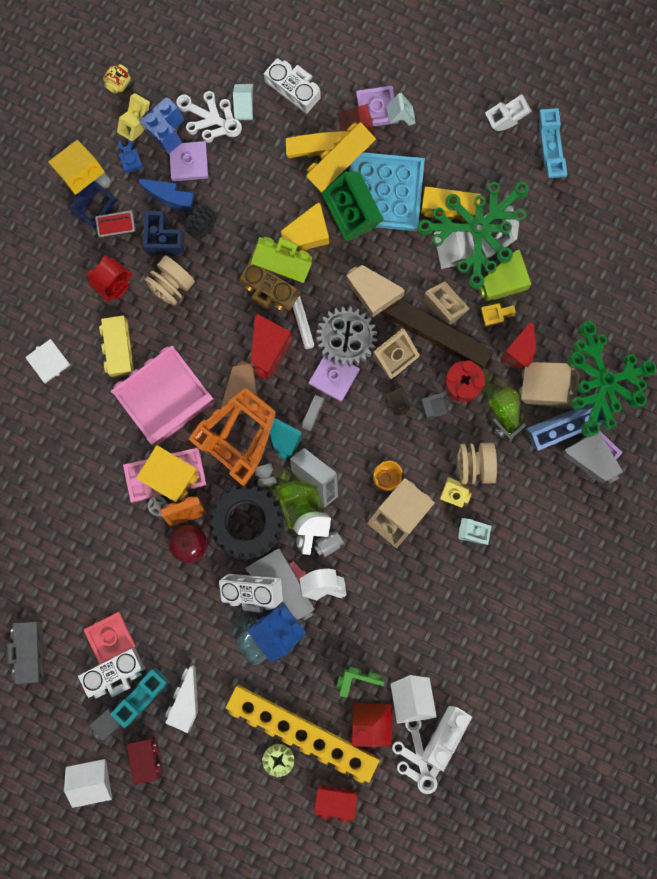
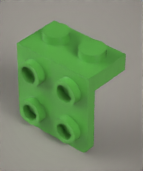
[336,667,385,698]

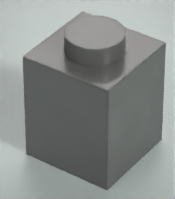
[90,707,121,741]

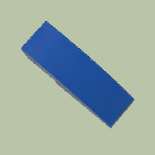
[139,179,196,214]

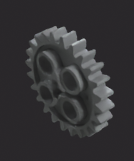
[316,307,377,367]

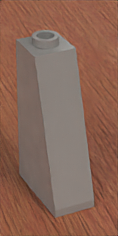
[245,548,316,620]

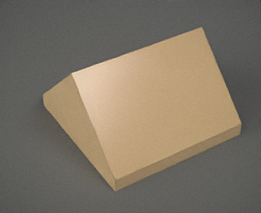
[423,282,470,326]
[372,328,420,379]

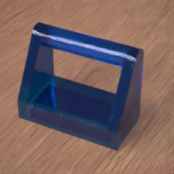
[68,181,117,229]

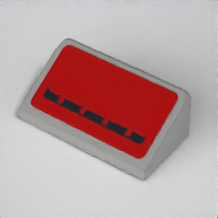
[95,210,136,237]

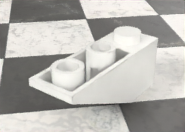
[165,666,198,733]

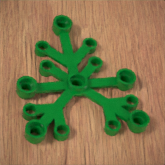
[417,182,529,290]
[567,321,657,437]

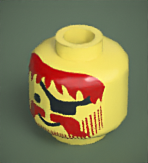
[103,64,131,94]

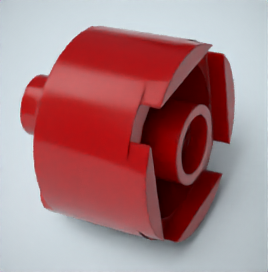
[87,256,132,302]
[444,361,485,403]

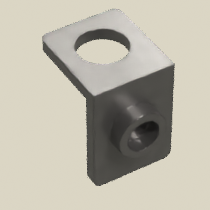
[491,418,526,442]

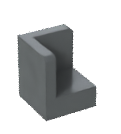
[420,393,447,420]

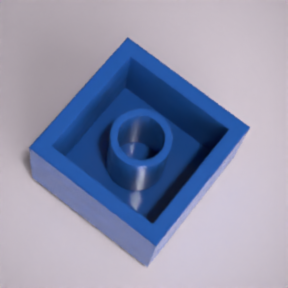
[247,602,306,663]

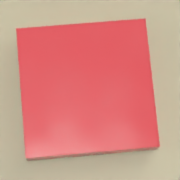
[83,612,136,665]

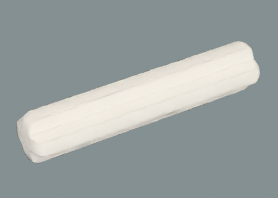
[293,296,314,349]

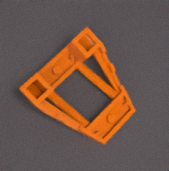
[189,388,276,486]

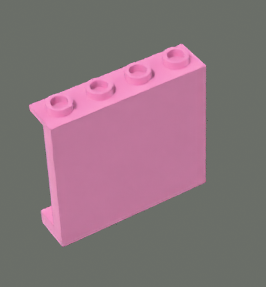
[111,346,215,448]

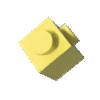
[440,477,472,508]

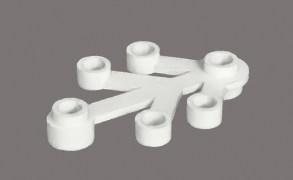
[176,91,242,143]
[392,720,440,794]

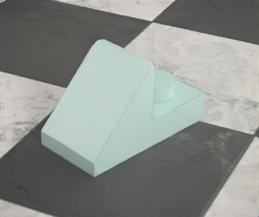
[387,93,416,125]
[459,518,491,545]

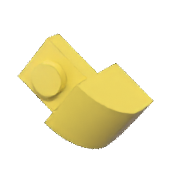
[117,93,150,141]

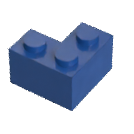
[139,97,184,154]

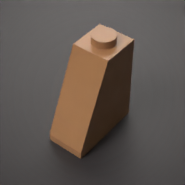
[221,362,258,417]

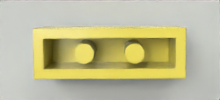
[99,316,134,378]

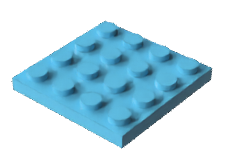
[349,152,425,231]

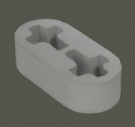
[302,395,324,431]

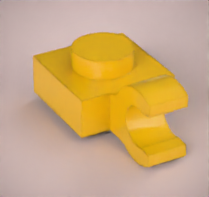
[481,303,516,327]

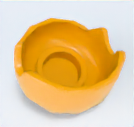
[373,461,403,492]

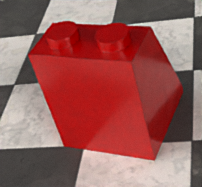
[251,314,292,379]

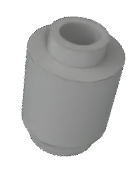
[313,530,344,557]

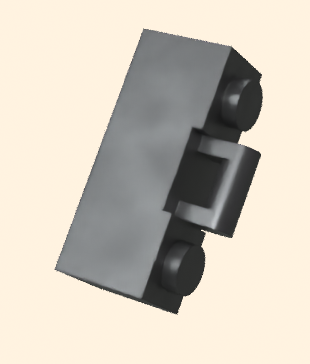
[6,622,44,684]

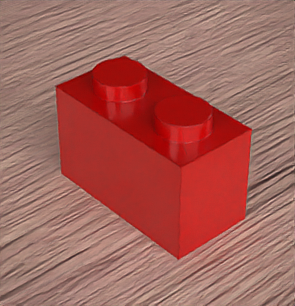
[314,786,358,822]

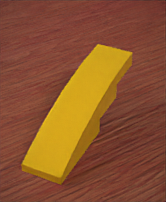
[286,131,349,158]

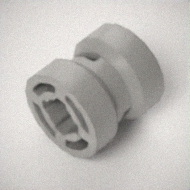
[254,464,277,488]

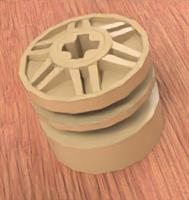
[144,256,195,306]
[457,443,497,485]

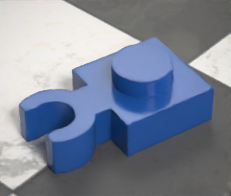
[118,139,143,173]

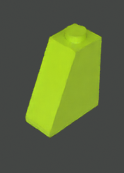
[479,249,531,302]

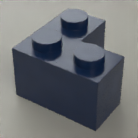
[143,211,185,255]

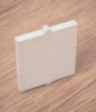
[25,339,70,384]

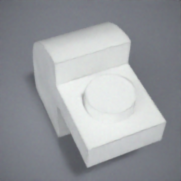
[485,94,532,131]
[293,512,331,554]
[300,569,347,600]

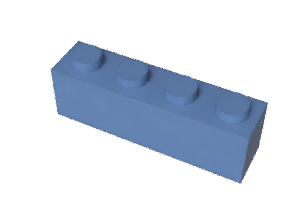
[525,403,605,451]

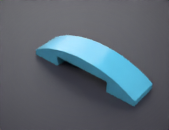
[540,108,567,178]

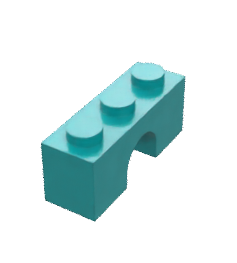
[110,668,170,729]

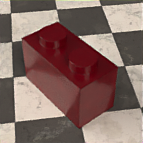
[127,737,163,785]

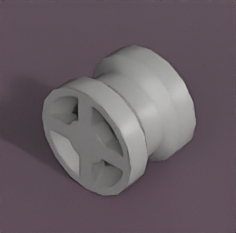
[148,496,169,516]

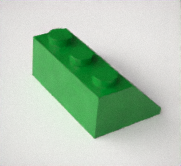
[322,171,384,241]

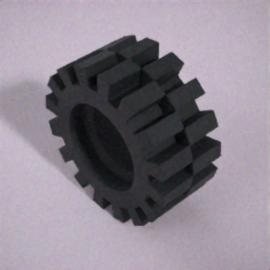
[184,204,218,241]

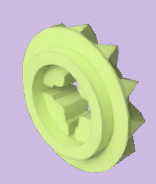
[262,744,294,777]

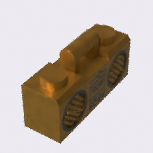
[239,261,301,311]

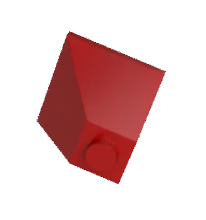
[500,322,536,370]
[352,702,393,747]

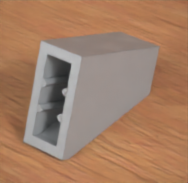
[561,432,623,484]
[290,448,338,508]

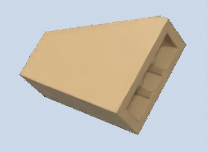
[346,265,405,317]

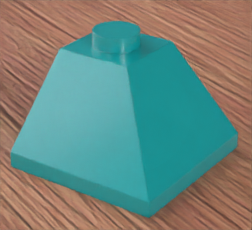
[269,418,302,460]

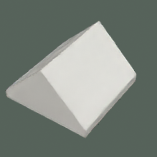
[434,223,474,269]
[391,675,437,724]
[64,759,112,808]

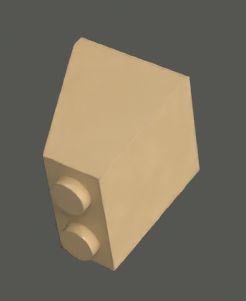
[519,362,580,410]
[367,478,435,548]

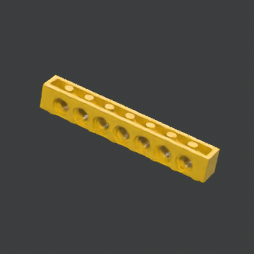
[226,685,380,783]

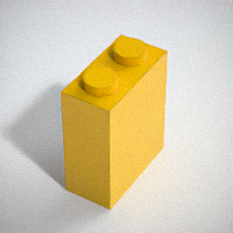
[48,140,105,195]
[136,445,199,503]

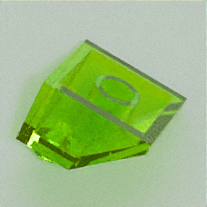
[488,387,520,433]
[276,481,324,529]

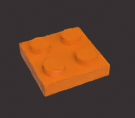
[160,497,207,527]

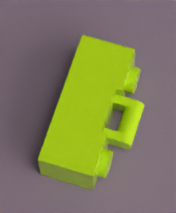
[251,237,312,283]

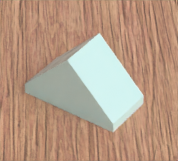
[233,84,253,120]

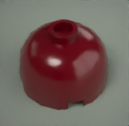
[169,525,208,563]

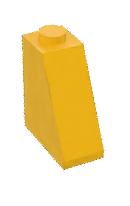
[281,203,329,251]

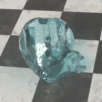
[237,617,267,665]

